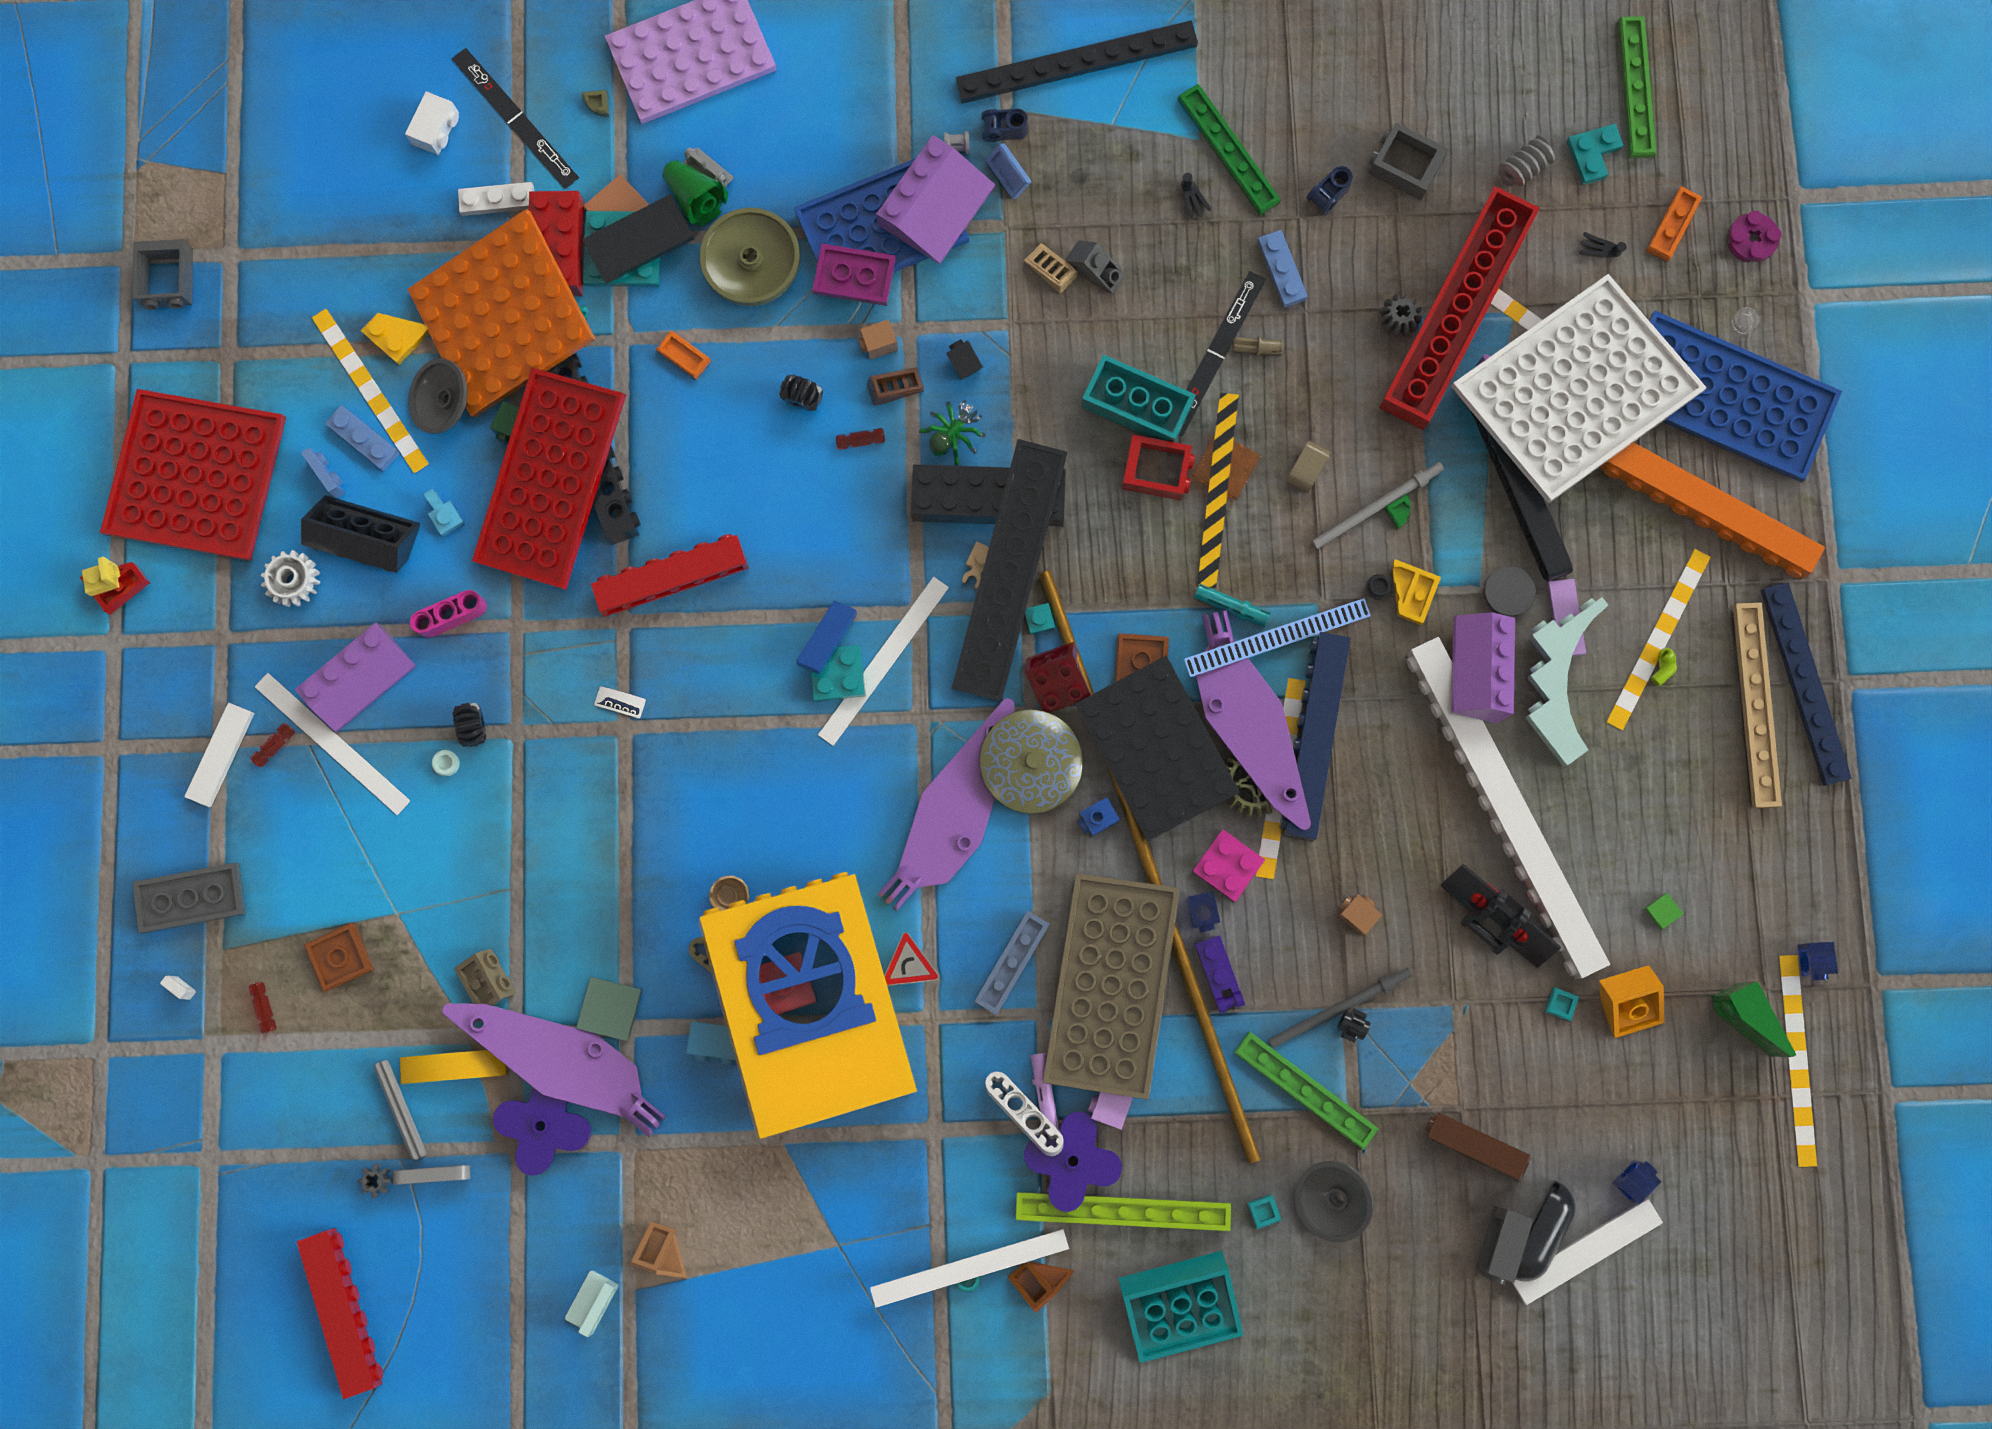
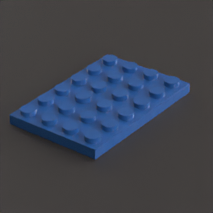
[794,158,969,298]

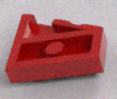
[80,562,150,615]

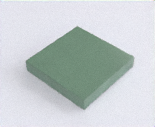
[576,977,642,1041]

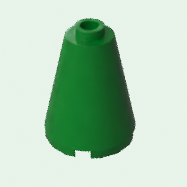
[662,160,728,226]

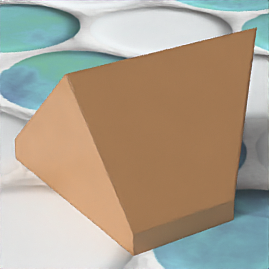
[630,1221,687,1279]

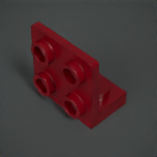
[1025,642,1091,713]

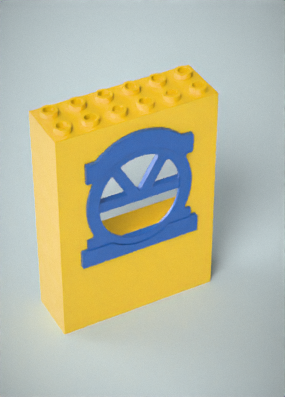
[698,872,917,1139]

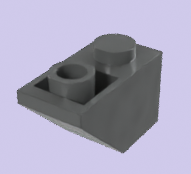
[1065,240,1125,294]

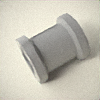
[944,131,970,154]

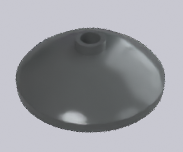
[409,358,468,434]
[1295,1161,1374,1242]

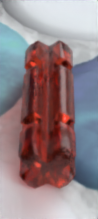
[836,428,885,450]
[250,723,295,767]
[248,982,277,1033]

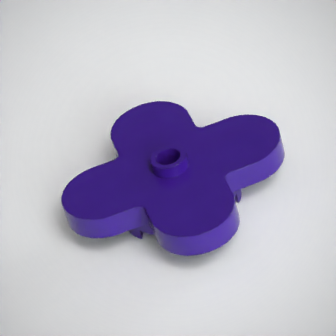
[493,1088,592,1175]
[1024,1112,1122,1212]

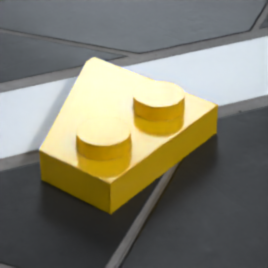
[361,313,429,365]

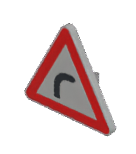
[884,932,939,986]

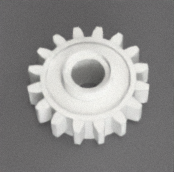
[261,550,320,607]

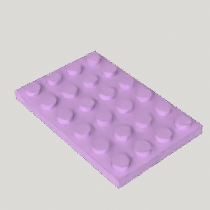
[605,0,777,124]

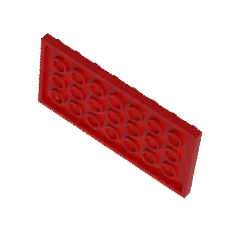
[472,368,626,590]

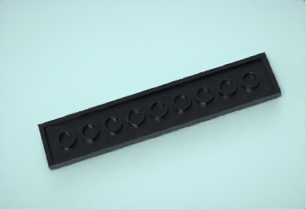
[952,439,1068,701]

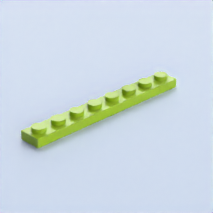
[1016,1192,1231,1231]

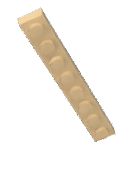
[1733,603,1782,808]

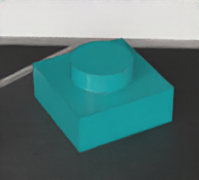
[1025,603,1055,635]

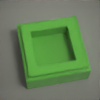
[1644,893,1683,930]

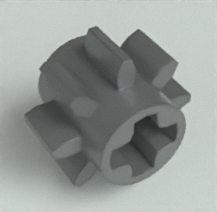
[357,1163,393,1198]

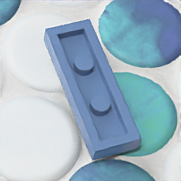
[1257,230,1308,308]
[325,405,400,472]

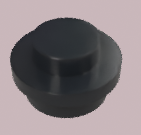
[1366,574,1392,600]

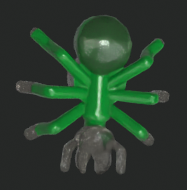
[919,400,986,466]

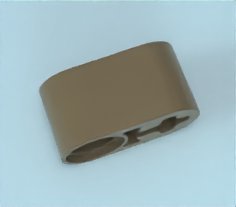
[1286,440,1331,493]

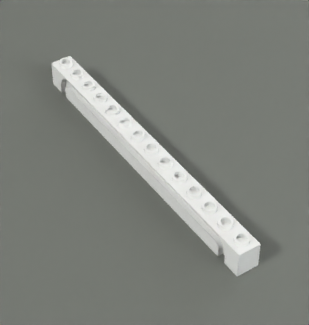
[1406,637,1610,979]

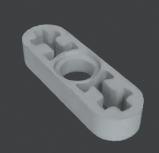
[392,1165,471,1185]

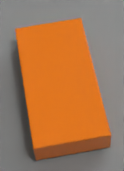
[656,330,711,380]

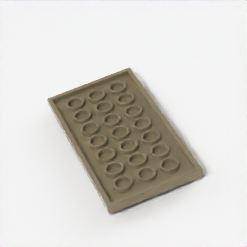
[1043,874,1180,1100]

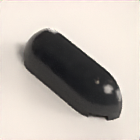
[1515,1180,1575,1282]

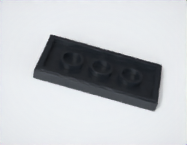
[582,194,694,284]

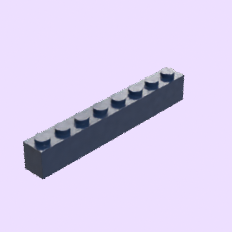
[1279,632,1351,842]

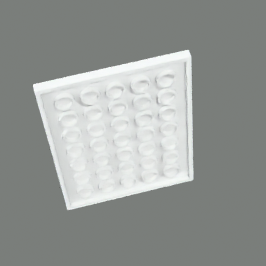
[1451,274,1706,504]

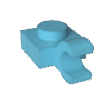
[424,489,465,537]

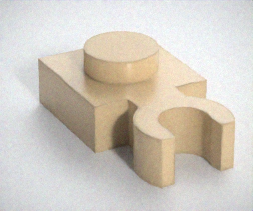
[962,541,989,590]

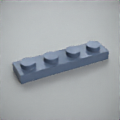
[974,911,1050,1015]

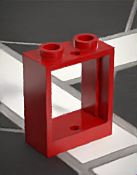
[1122,434,1195,501]

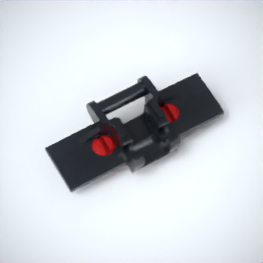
[1440,864,1561,968]

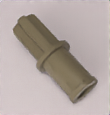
[1232,336,1284,356]

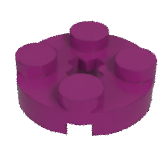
[1727,211,1782,263]

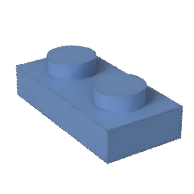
[301,447,345,499]

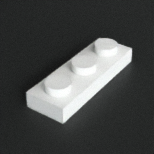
[458,182,534,216]

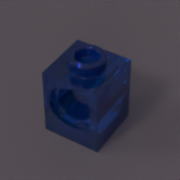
[1186,891,1220,933]
[1798,942,1838,981]
[1612,1160,1662,1205]

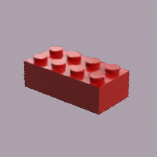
[529,191,585,297]

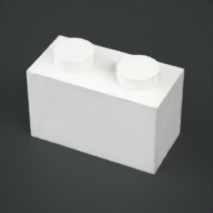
[405,92,459,155]

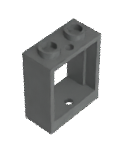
[1369,123,1449,200]
[133,239,193,310]
[1476,1206,1533,1285]

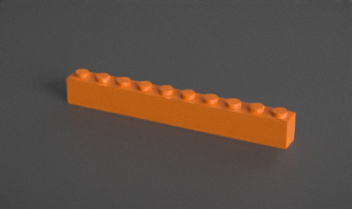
[1599,442,1825,579]

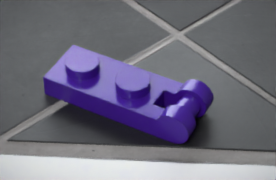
[1194,935,1245,1014]

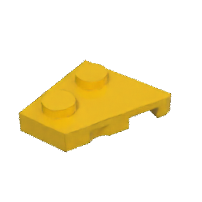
[1392,559,1441,625]

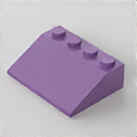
[876,135,995,265]

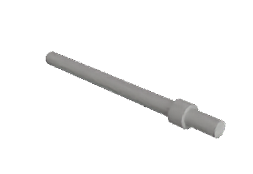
[1311,462,1444,549]

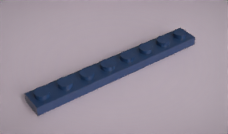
[1761,582,1852,786]

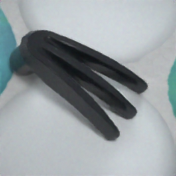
[1181,173,1211,219]
[1579,232,1627,258]

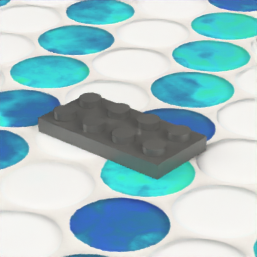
[132,863,246,934]

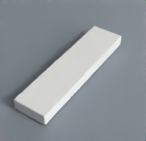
[184,702,255,807]

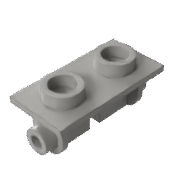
[683,147,734,187]

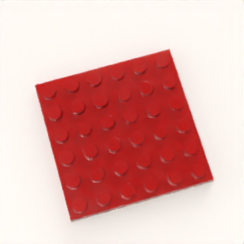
[100,389,286,561]

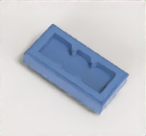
[985,143,1032,199]

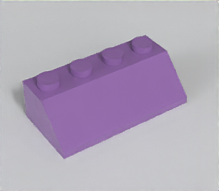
[1451,612,1515,723]
[295,623,416,732]

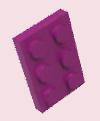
[812,244,896,306]

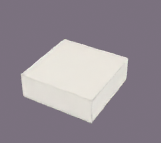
[160,976,196,1000]

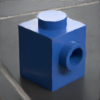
[1077,797,1120,837]

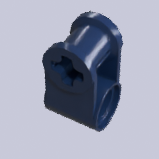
[981,108,1029,142]
[1306,166,1353,215]

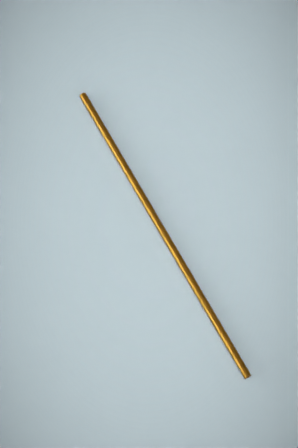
[1039,570,1261,1164]

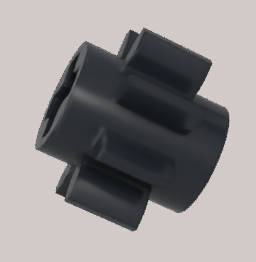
[1338,1008,1371,1043]

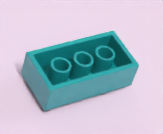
[1081,354,1196,442]

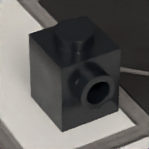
[946,339,984,380]

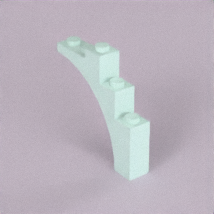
[1525,597,1608,767]

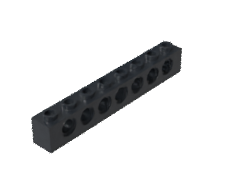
[546,353,641,546]

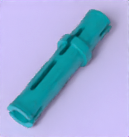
[1194,583,1271,628]

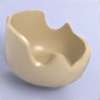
[709,875,749,911]

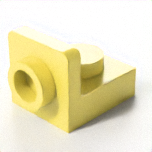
[82,556,120,596]

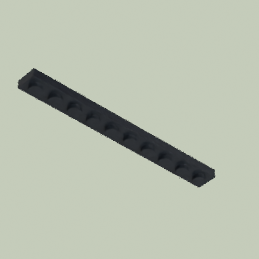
[956,20,1198,104]

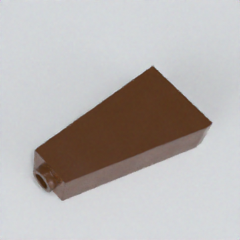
[1425,1112,1531,1183]

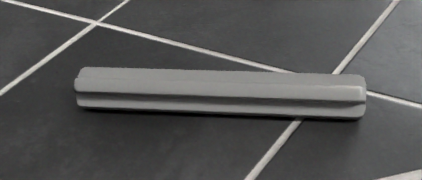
[374,1060,426,1160]

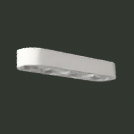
[985,1072,1063,1156]

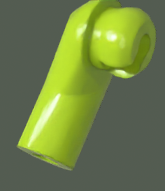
[1650,648,1677,687]

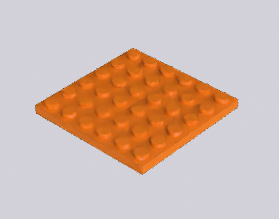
[408,209,595,418]

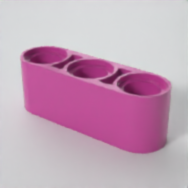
[410,590,487,638]

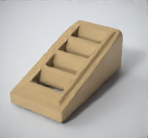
[1024,243,1078,294]

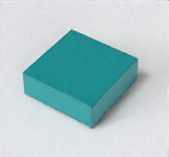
[1544,987,1579,1022]
[1247,1194,1282,1229]

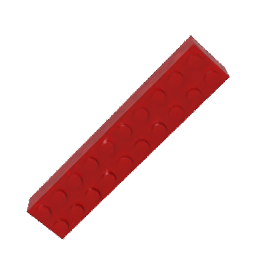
[1379,186,1540,431]

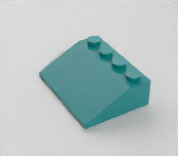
[1118,1251,1244,1363]

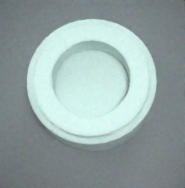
[432,750,460,776]

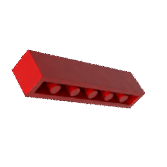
[591,534,749,617]
[296,1228,383,1400]

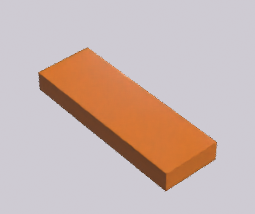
[1646,186,1703,262]

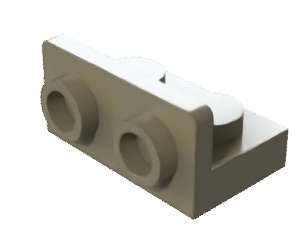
[454,949,515,1006]

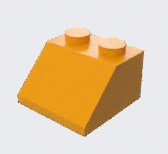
[1599,965,1664,1038]

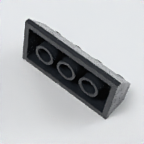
[301,495,420,573]

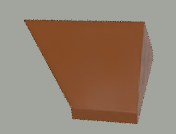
[1008,1261,1074,1313]

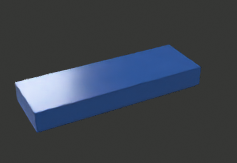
[796,601,857,675]

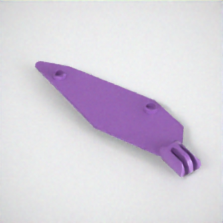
[1196,610,1311,830]
[877,698,1014,912]
[442,1003,666,1137]

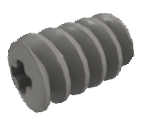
[1498,135,1555,187]

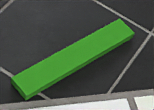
[1618,16,1656,158]
[1233,1031,1379,1150]

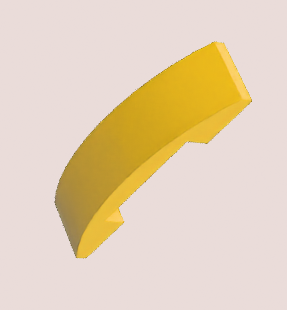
[400,1050,507,1084]

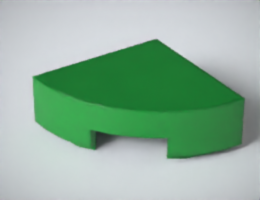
[1384,494,1410,530]

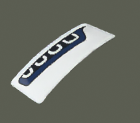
[594,686,646,718]

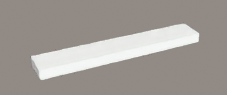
[1511,1199,1663,1305]

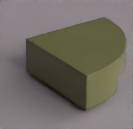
[582,90,610,117]

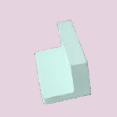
[565,1270,619,1337]

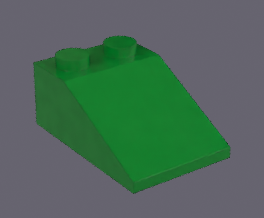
[1711,981,1796,1057]

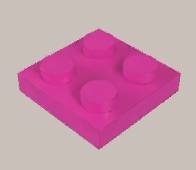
[1192,829,1265,902]

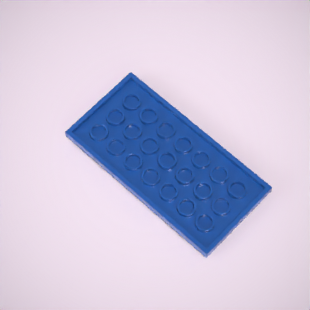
[1649,310,1842,482]

